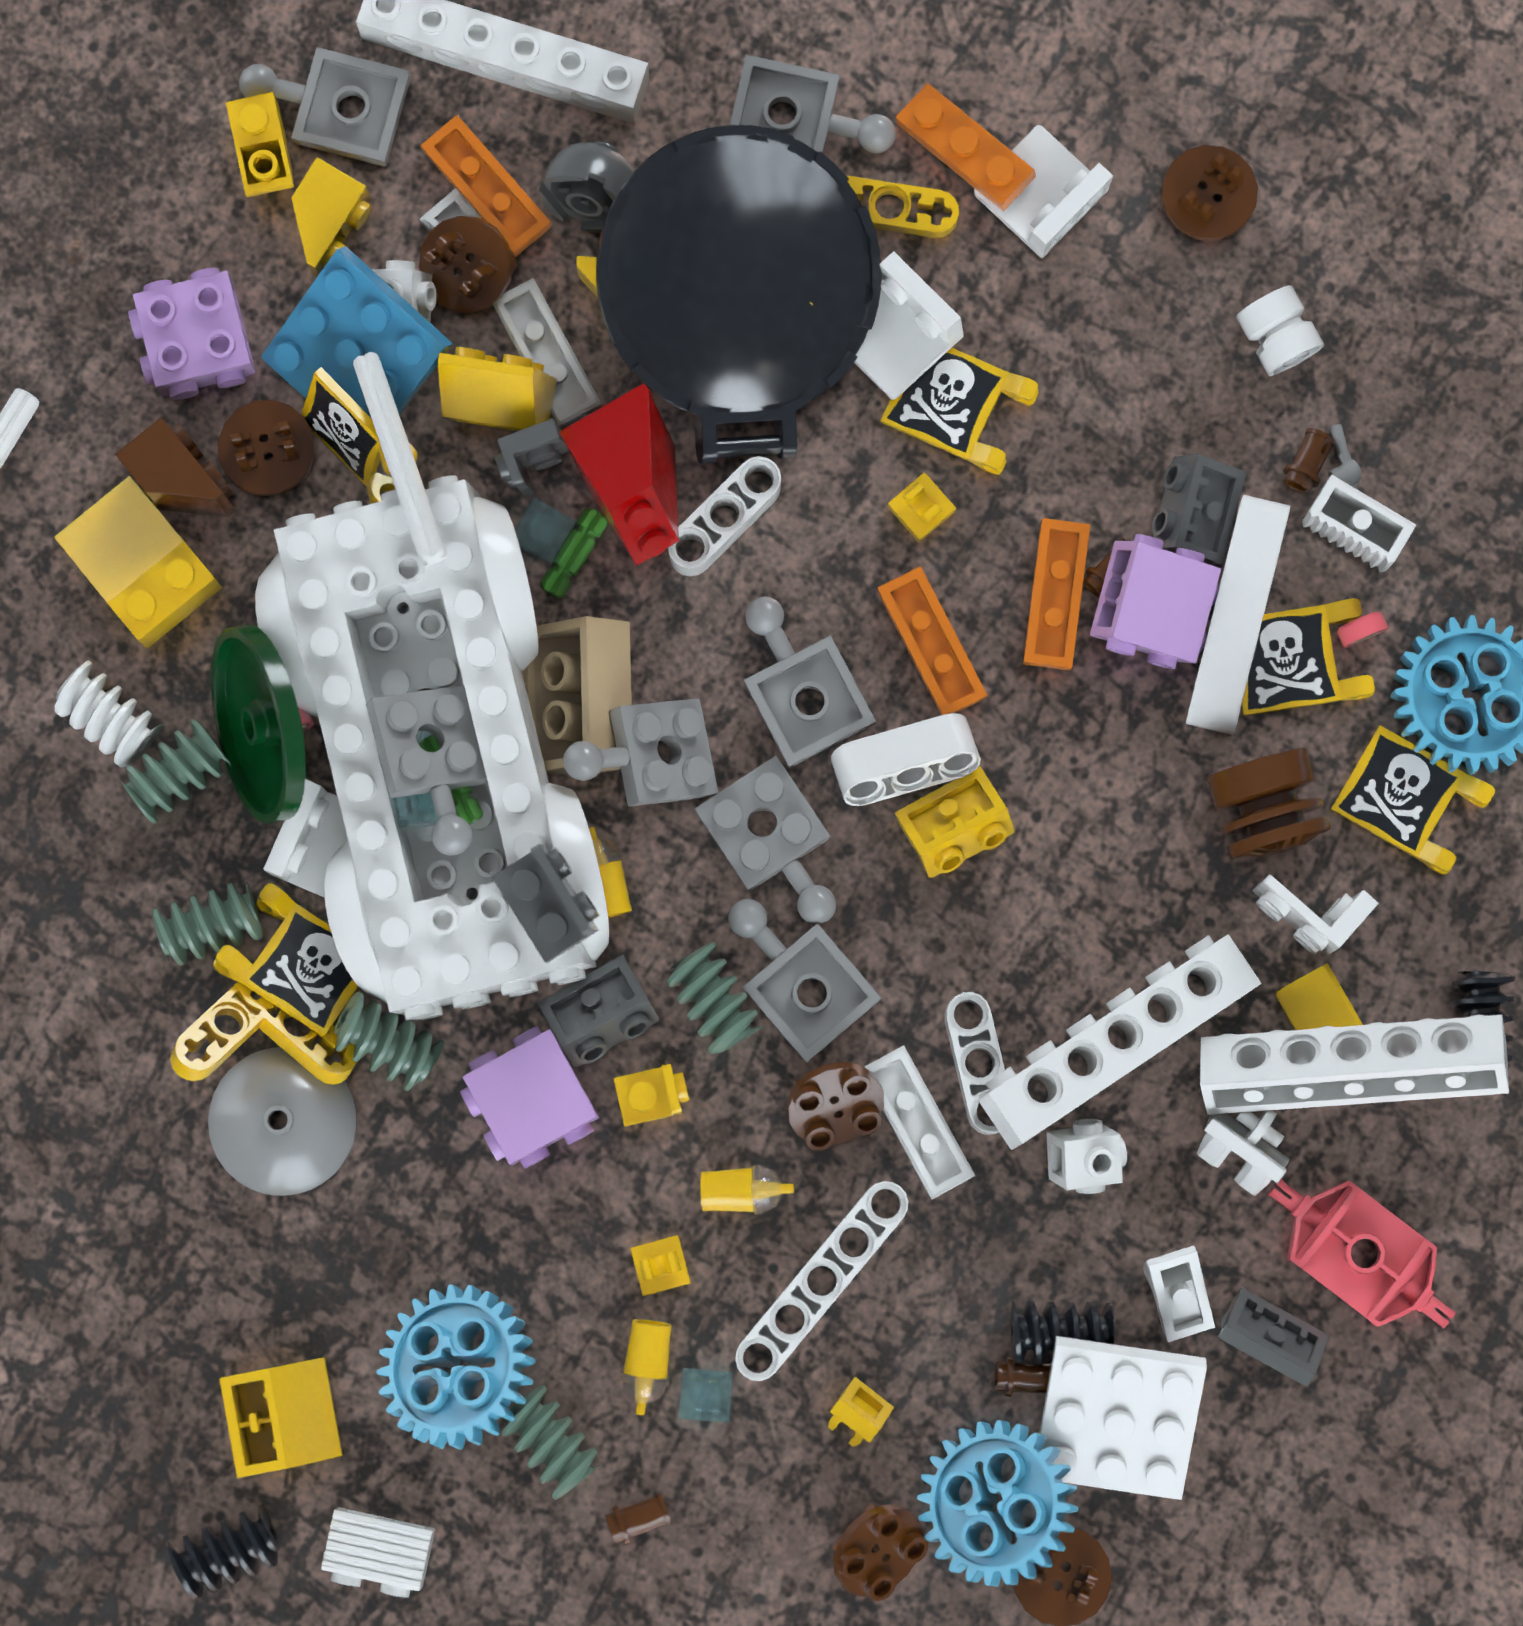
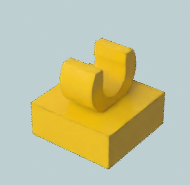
[887,472,956,542]
[630,1235,691,1296]
[828,1377,894,1447]

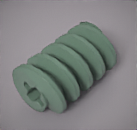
[122,719,232,824]
[152,882,263,966]
[666,942,764,1055]
[334,991,445,1092]
[497,1385,600,1500]

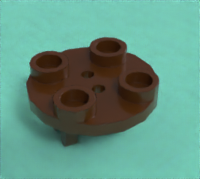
[1160,145,1258,243]
[419,215,516,313]
[218,400,315,496]
[786,1062,884,1151]
[831,1502,929,1601]
[1013,1528,1112,1626]

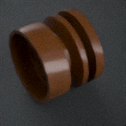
[1207,748,1331,859]

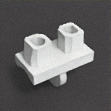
[1197,1110,1290,1196]

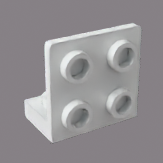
[974,125,1113,258]
[854,251,964,400]
[263,779,348,898]
[1252,875,1379,956]

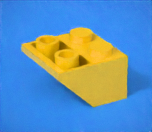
[438,347,557,432]
[219,1357,343,1478]

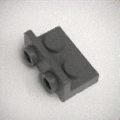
[494,418,568,497]
[1152,454,1246,566]
[492,844,599,963]
[537,955,659,1068]
[1218,1287,1330,1387]

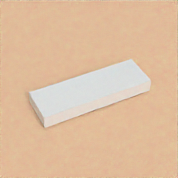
[492,278,602,429]
[865,1045,975,1200]

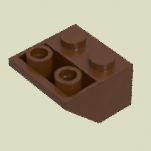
[115,417,236,517]

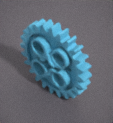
[1390,615,1523,775]
[377,1285,535,1450]
[917,1420,1078,1586]

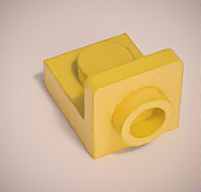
[613,1064,690,1127]

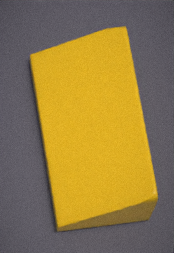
[1275,963,1363,1030]

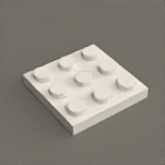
[1039,1336,1207,1500]

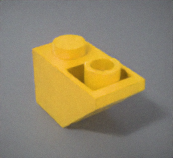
[226,92,294,197]
[291,157,372,277]

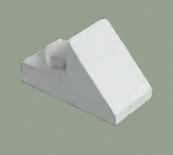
[1143,1245,1215,1342]

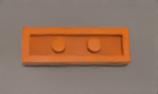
[895,83,1036,212]
[420,115,552,257]
[1022,518,1091,671]
[877,566,988,715]

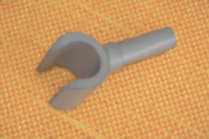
[1328,424,1361,489]

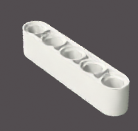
[1186,495,1291,735]
[735,1181,908,1381]

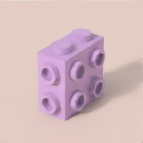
[128,268,256,400]
[1090,534,1221,669]
[460,1026,599,1169]

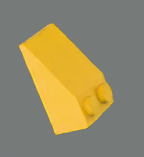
[54,476,222,649]

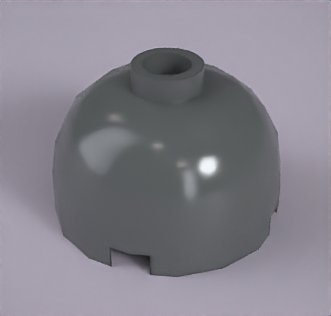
[538,141,634,234]

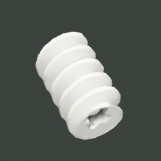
[55,660,163,768]

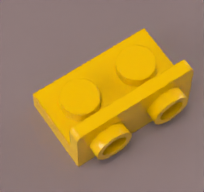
[894,766,1015,878]

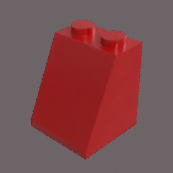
[559,383,679,566]

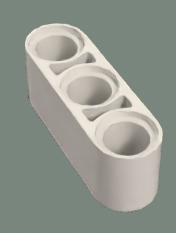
[668,456,781,576]
[831,713,981,806]
[944,992,1005,1135]

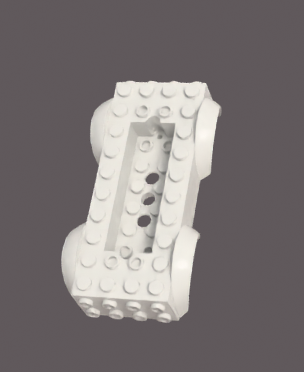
[255,475,609,1022]

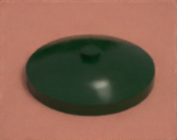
[211,624,306,824]

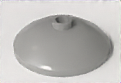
[208,1047,357,1196]

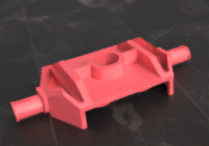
[1268,1179,1456,1329]

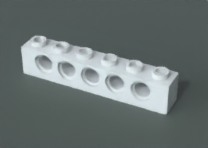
[356,0,650,124]
[978,934,1262,1150]
[1200,1015,1509,1115]

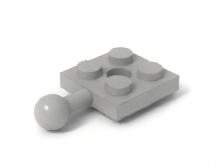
[239,47,411,167]
[730,55,896,153]
[744,597,876,768]
[366,685,487,855]
[563,698,719,807]
[695,755,836,924]
[728,899,882,1063]

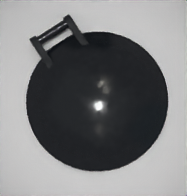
[596,125,882,464]

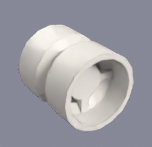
[1236,285,1324,376]

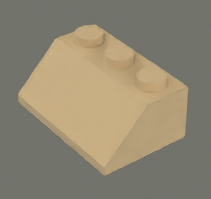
[522,616,632,774]

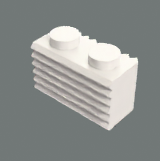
[1302,475,1416,573]
[321,1507,436,1598]

